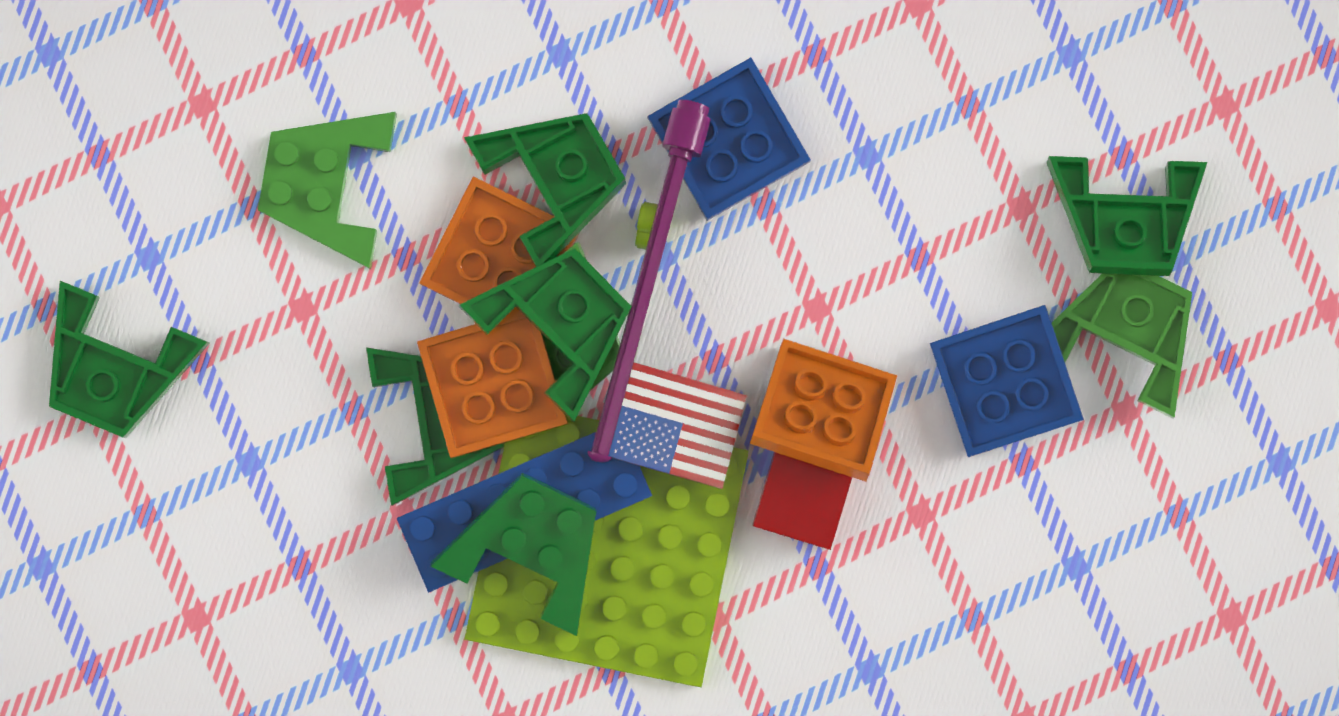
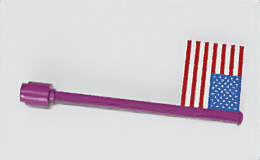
[587,100,747,489]

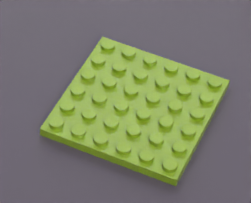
[464,416,749,688]

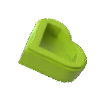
[635,201,658,250]

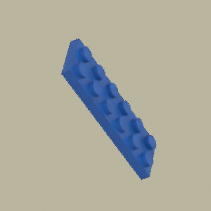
[397,432,652,593]

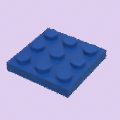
[647,57,811,221]
[930,305,1084,457]

